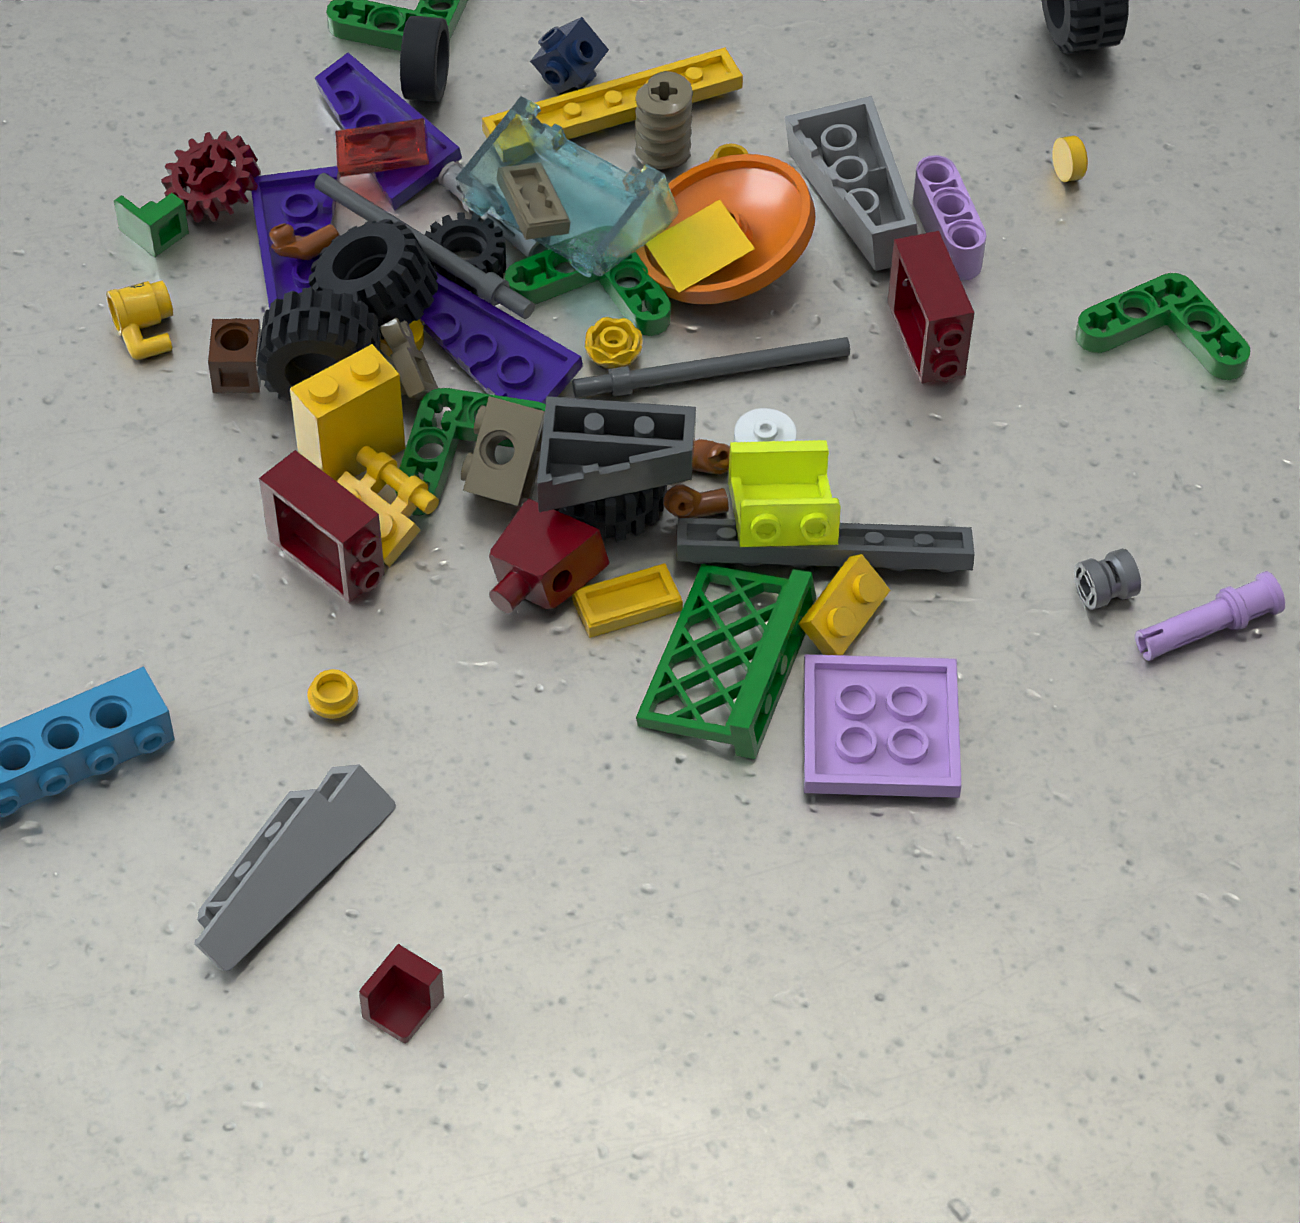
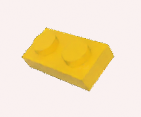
[798,554,891,655]

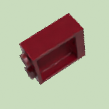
[887,231,975,384]
[259,450,385,604]

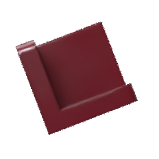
[359,944,444,1043]

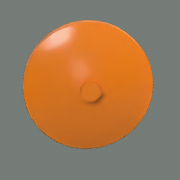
[635,154,816,304]

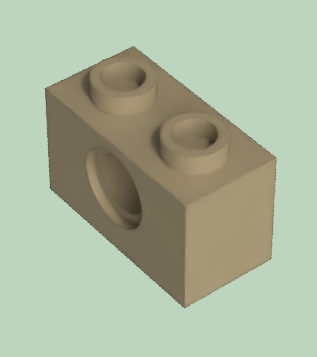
[461,396,545,507]

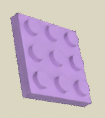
[804,654,961,798]

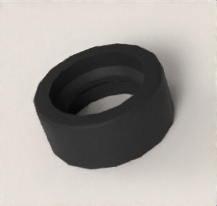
[400,16,450,102]

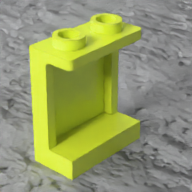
[728,440,841,547]

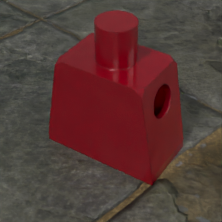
[489,498,610,613]

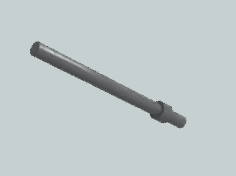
[314,173,535,319]
[572,337,850,398]

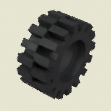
[425,212,506,296]

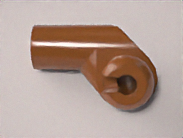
[269,223,339,260]
[692,439,730,475]
[664,484,729,518]

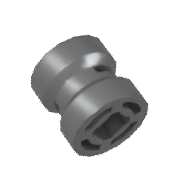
[1074,548,1141,610]

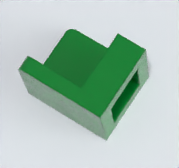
[114,193,189,257]

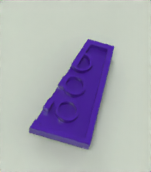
[315,52,462,211]
[251,166,340,309]
[419,272,583,404]

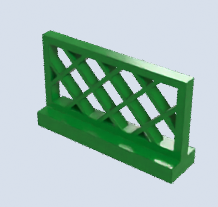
[636,564,817,759]

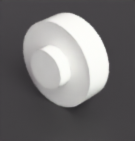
[734,408,797,442]

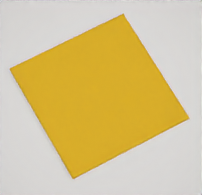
[645,200,755,293]

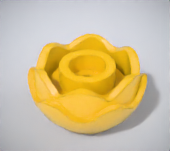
[585,317,643,369]

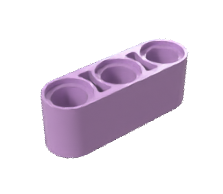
[913,155,987,280]

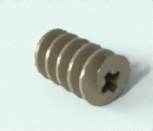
[635,71,693,169]

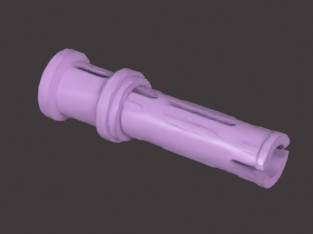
[1135,571,1285,661]

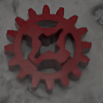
[161,131,261,223]

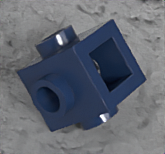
[530,17,609,94]

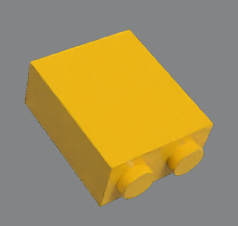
[290,344,406,482]

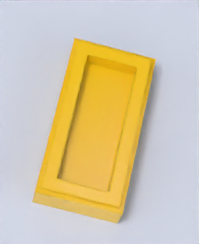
[572,563,683,638]

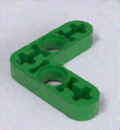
[326,0,468,51]
[505,229,671,336]
[1075,273,1250,380]
[395,388,546,515]

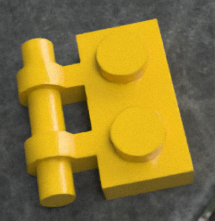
[337,446,439,568]

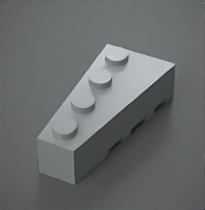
[785,96,918,271]

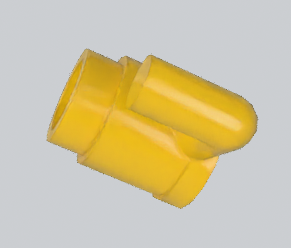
[106,280,174,360]

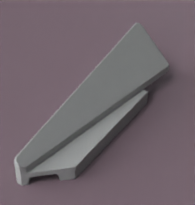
[194,764,396,971]

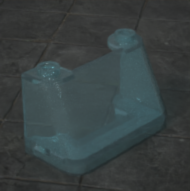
[455,96,679,277]

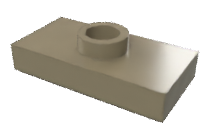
[496,162,571,240]

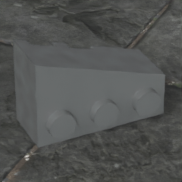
[537,396,696,513]

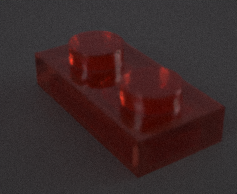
[335,118,429,177]

